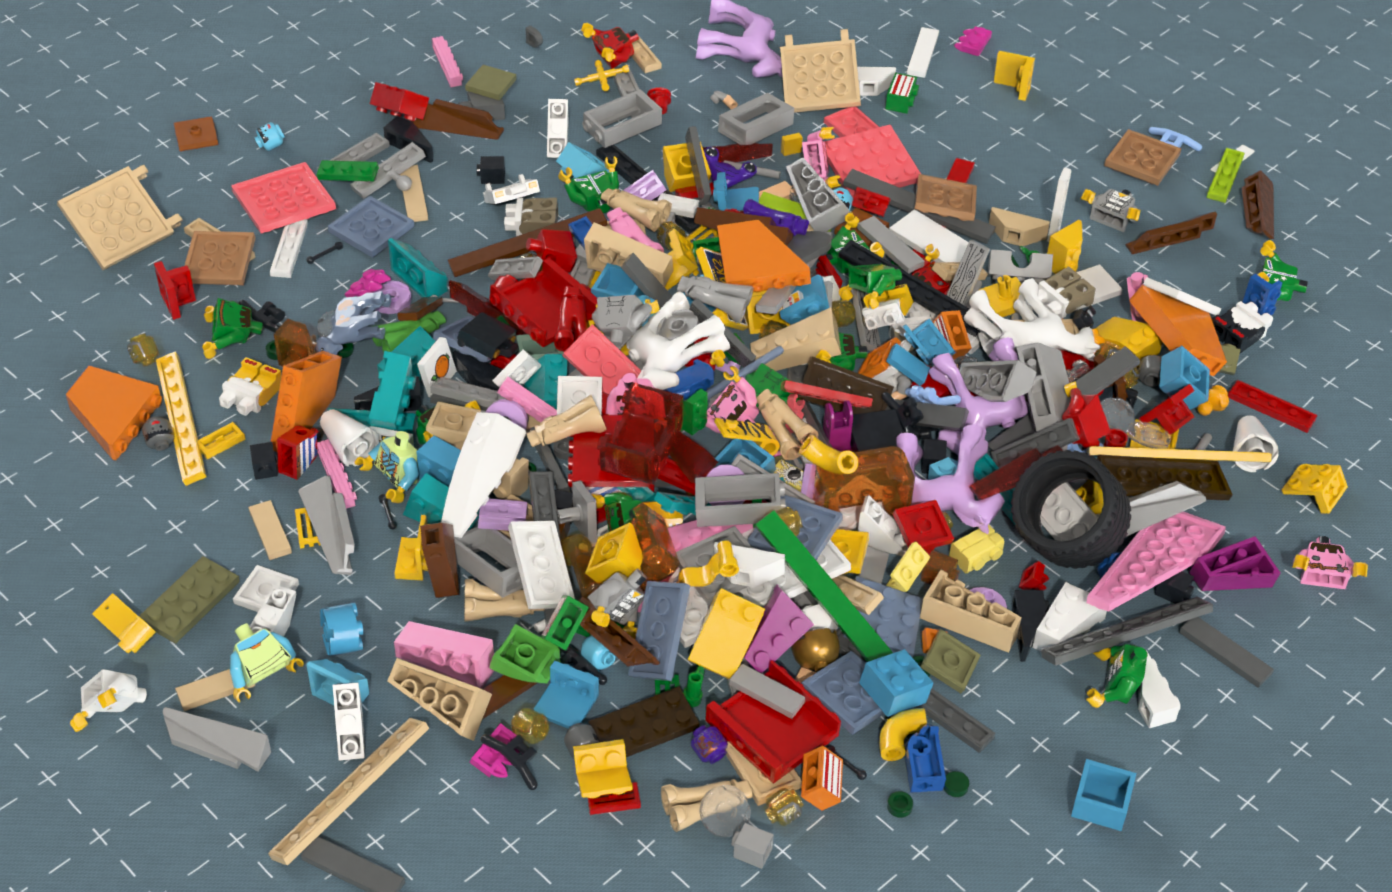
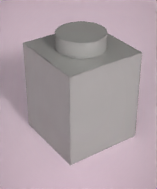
[731,823,774,869]

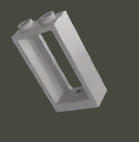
[582,89,662,148]
[718,93,795,147]
[695,473,786,527]
[454,527,523,598]

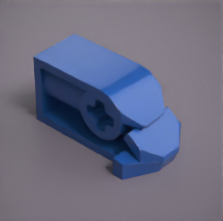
[660,359,715,400]
[905,724,946,793]

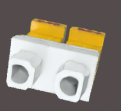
[862,284,913,330]
[219,357,282,416]

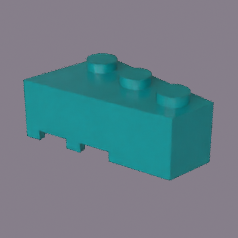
[377,326,436,383]
[369,351,416,431]
[403,473,480,531]

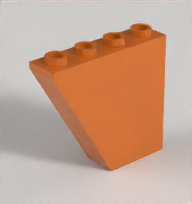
[717,220,811,292]
[1130,285,1227,376]
[271,351,342,452]
[66,366,162,460]

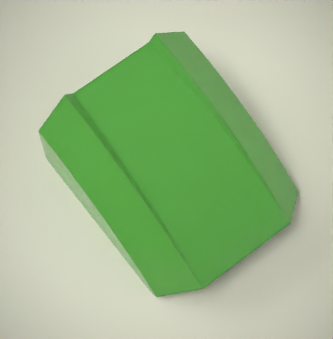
[489,624,560,683]

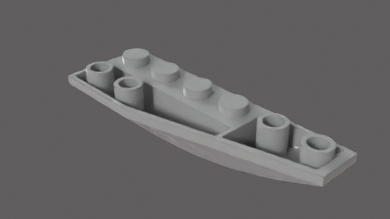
[1017,343,1070,457]

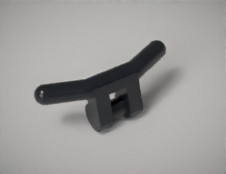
[238,300,285,334]
[882,392,924,434]
[560,645,607,685]
[481,734,538,790]

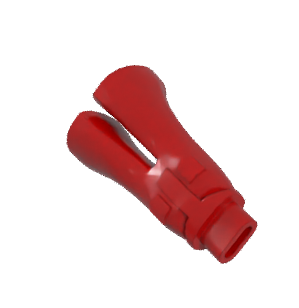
[554,286,588,352]

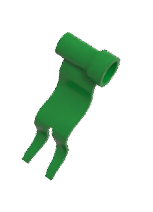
[683,664,706,707]

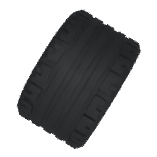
[1011,450,1132,569]

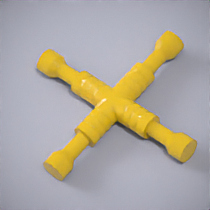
[574,60,629,91]

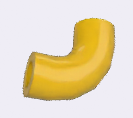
[799,435,858,474]
[879,708,927,761]

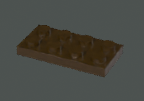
[798,356,894,415]
[588,687,700,757]

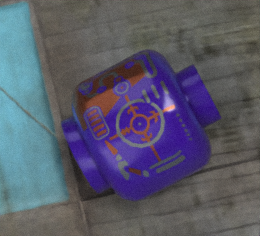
[691,725,728,764]

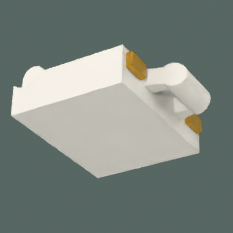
[483,174,540,204]

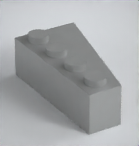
[786,158,850,231]

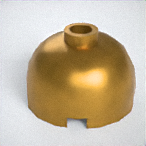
[791,628,840,672]

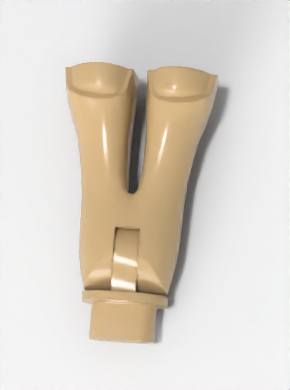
[601,188,672,232]
[757,389,818,460]
[526,395,606,447]
[464,579,544,622]
[661,779,753,832]

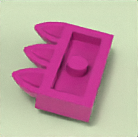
[954,26,992,56]
[345,269,391,297]
[469,723,520,778]

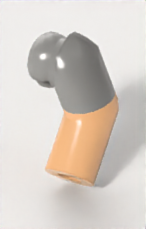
[710,91,738,109]
[891,375,911,400]

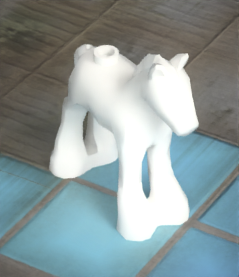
[964,278,1100,361]
[626,291,730,391]

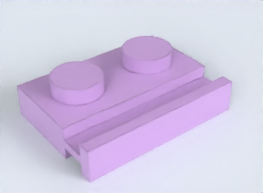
[623,170,666,200]
[478,499,527,531]

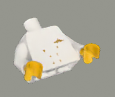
[70,669,146,732]

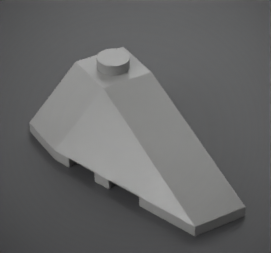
[959,360,1037,402]

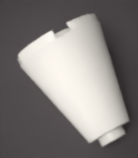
[320,409,379,467]
[1233,416,1278,472]

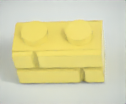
[949,524,1005,574]

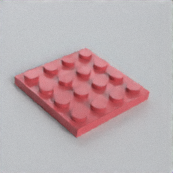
[824,125,921,198]
[231,162,336,233]

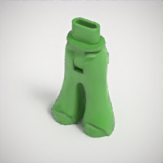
[372,310,446,352]

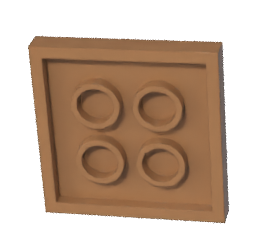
[1104,129,1182,186]
[915,174,977,221]
[184,231,256,285]

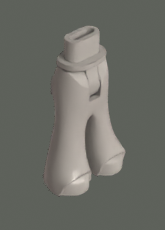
[677,276,754,323]

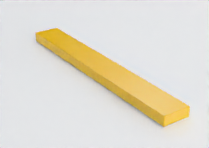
[156,351,207,486]
[1087,446,1272,463]

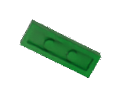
[316,160,379,182]

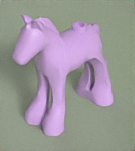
[696,0,783,78]
[929,337,1029,455]
[896,424,1005,534]

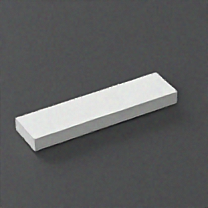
[907,27,939,78]
[1047,168,1071,242]
[270,219,308,278]

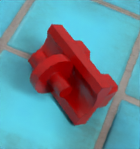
[852,187,891,218]

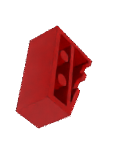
[369,82,429,121]

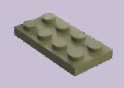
[139,556,240,644]

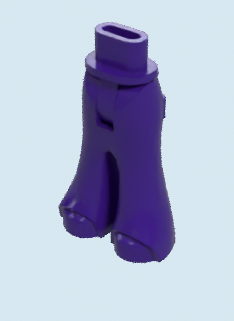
[743,199,809,236]

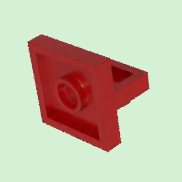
[154,261,196,320]
[1139,384,1195,435]
[893,500,954,556]

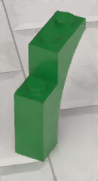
[654,389,708,438]

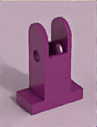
[823,400,853,452]

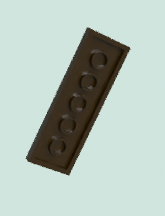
[1097,455,1233,501]

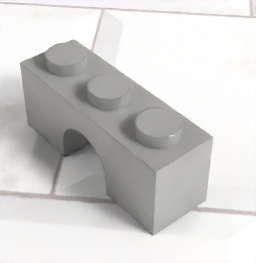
[987,250,1053,284]

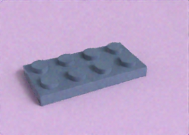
[628,581,690,681]

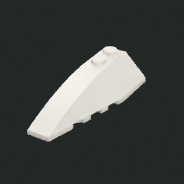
[441,412,526,538]

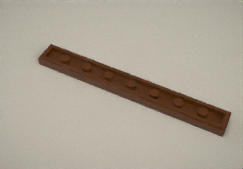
[448,208,608,277]

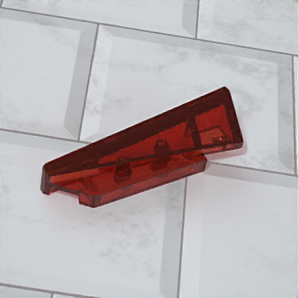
[702,143,773,163]
[449,280,527,335]
[655,425,718,483]
[969,445,1063,500]

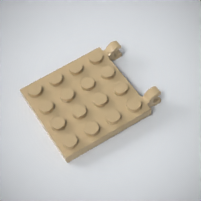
[780,29,861,113]
[57,165,182,270]

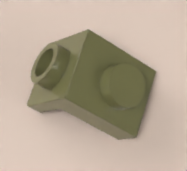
[1218,344,1241,375]

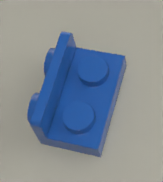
[1242,274,1282,315]

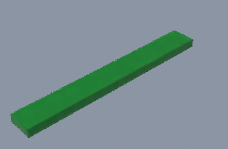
[755,510,893,662]

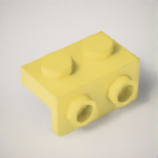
[886,542,930,592]

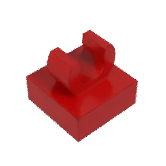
[1019,561,1049,591]

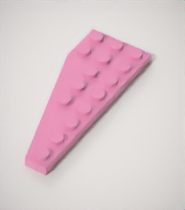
[1086,512,1226,612]

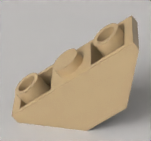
[989,207,1050,246]

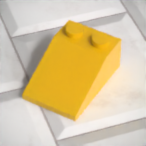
[1095,317,1163,372]
[687,588,765,679]

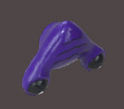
[704,147,757,189]

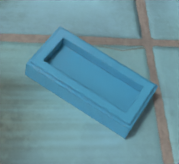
[886,343,930,386]

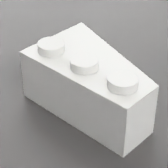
[1032,582,1107,651]

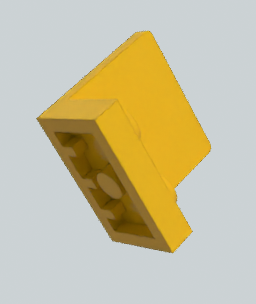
[994,51,1035,101]
[665,229,698,290]
[1282,464,1348,514]
[395,515,429,580]
[573,739,632,798]

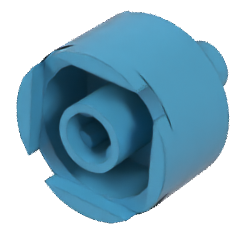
[320,602,363,656]

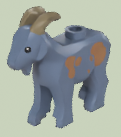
[309,291,391,355]

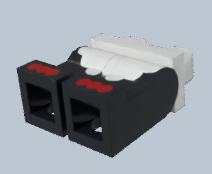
[1212,301,1273,353]

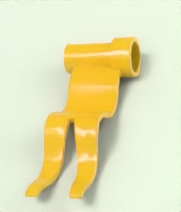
[676,541,739,587]

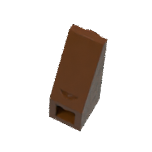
[420,523,460,598]

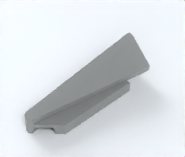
[298,476,355,575]
[1096,481,1206,536]
[162,707,271,772]

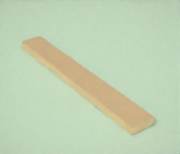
[268,718,429,866]

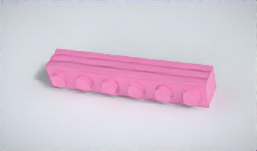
[432,36,463,87]
[497,377,567,438]
[317,439,357,509]

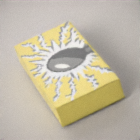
[774,459,804,492]

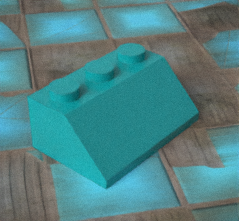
[388,238,448,297]
[524,354,568,410]

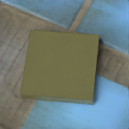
[465,65,517,100]
[920,629,981,694]

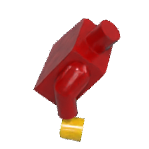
[1062,381,1111,448]

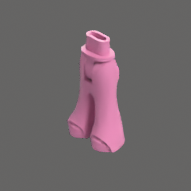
[607,207,664,253]

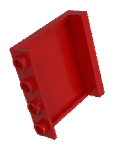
[489,258,597,347]
[568,415,654,492]
[705,660,841,784]

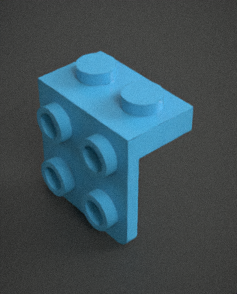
[713,172,759,211]
[780,274,830,325]
[903,319,956,366]
[534,661,599,729]

